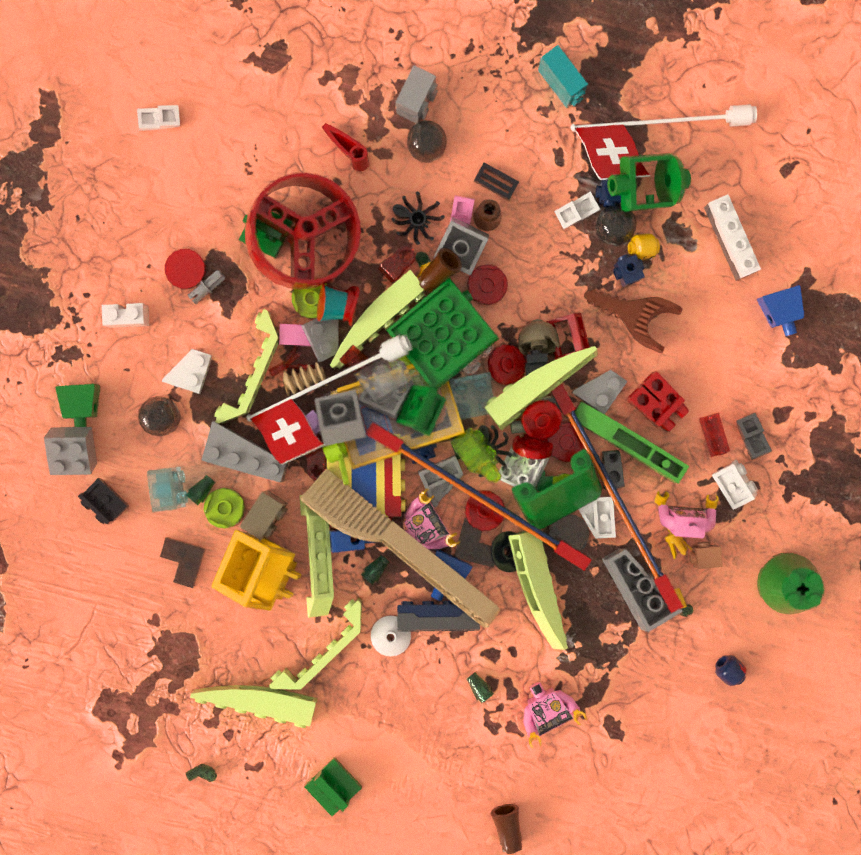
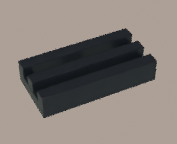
[474,162,519,201]

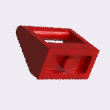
[546,313,590,360]

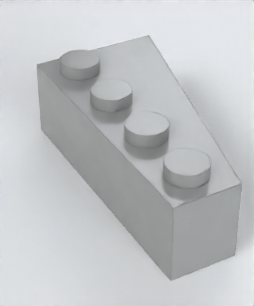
[201,421,289,483]
[602,549,683,632]

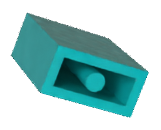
[538,45,588,108]

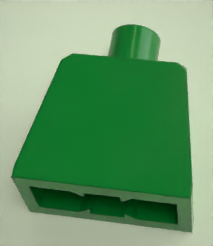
[55,384,100,427]

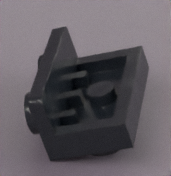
[78,478,129,525]

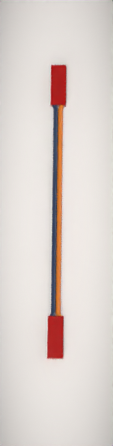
[551,384,684,613]
[365,422,592,571]

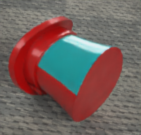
[317,284,360,326]

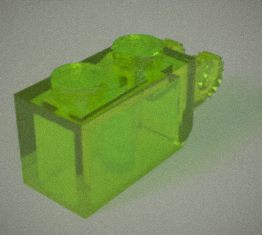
[450,427,502,483]

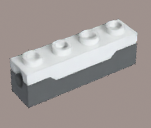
[704,194,761,281]

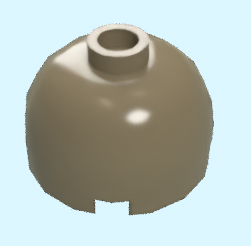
[518,319,560,355]

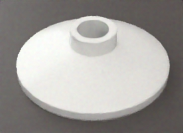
[371,615,411,656]

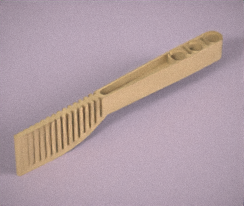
[300,469,500,628]

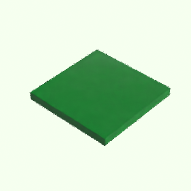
[386,278,499,390]

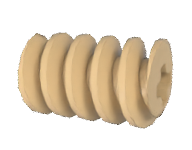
[283,362,328,397]

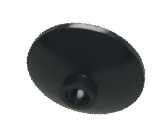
[491,531,516,572]

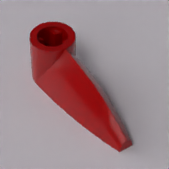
[322,123,369,172]

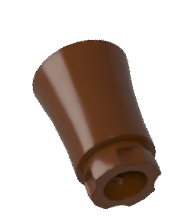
[473,199,502,231]
[418,248,462,292]
[491,804,522,854]

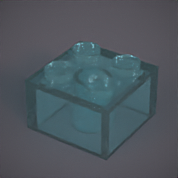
[147,467,188,512]

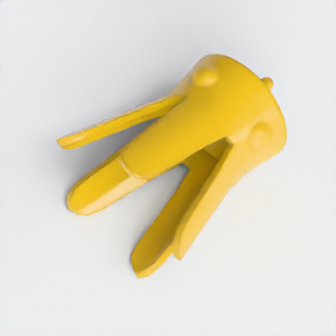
[664,529,693,560]

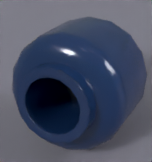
[715,655,747,686]

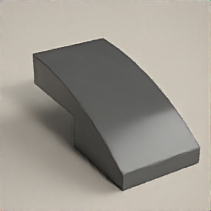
[736,413,772,460]

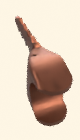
[584,289,683,353]

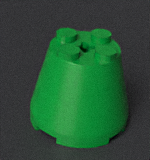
[757,553,824,615]

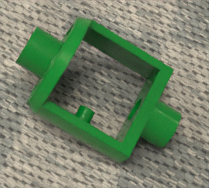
[608,153,691,212]

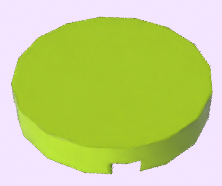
[292,278,322,319]
[204,488,245,529]

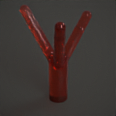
[269,345,315,376]

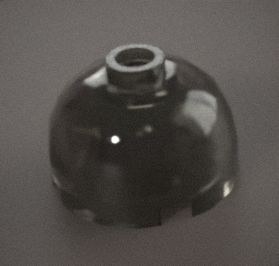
[407,120,447,163]
[595,204,637,246]
[138,396,181,437]

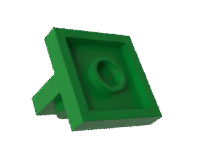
[239,212,293,259]
[396,385,446,436]
[304,757,362,816]

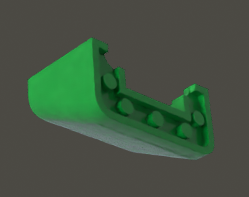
[511,449,602,529]

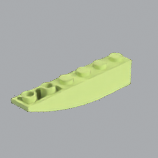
[330,270,426,369]
[508,530,568,650]
[190,685,318,728]

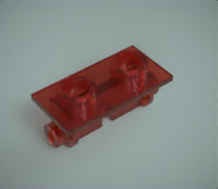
[339,345,378,380]
[699,413,730,457]

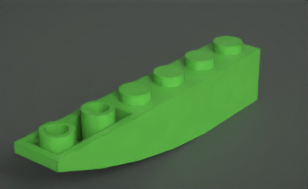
[575,401,689,484]

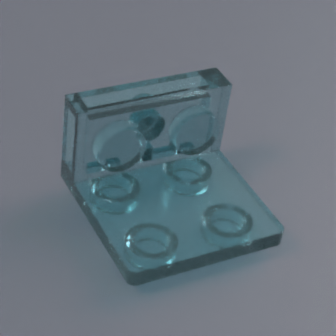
[449,372,493,420]

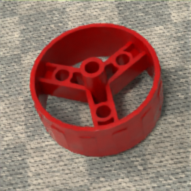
[245,172,361,290]

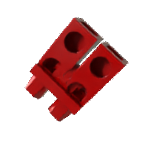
[626,371,689,432]

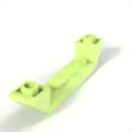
[215,309,279,424]
[299,495,334,618]
[269,598,362,690]

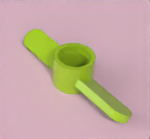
[323,442,349,485]

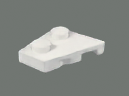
[162,349,213,394]
[578,497,616,539]

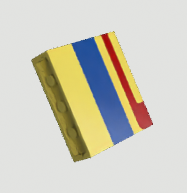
[327,434,406,517]

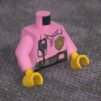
[404,488,460,549]
[654,491,719,538]
[523,682,588,748]

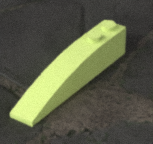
[484,346,598,430]

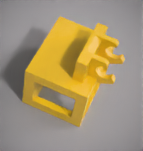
[211,529,302,611]

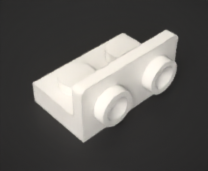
[712,460,758,510]

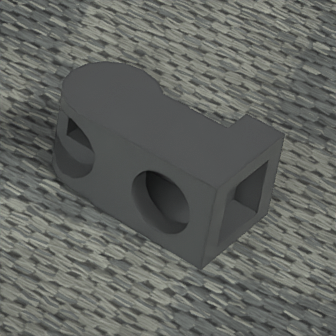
[602,450,625,489]

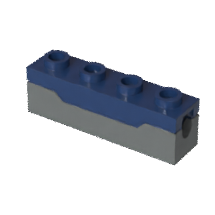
[397,601,480,632]

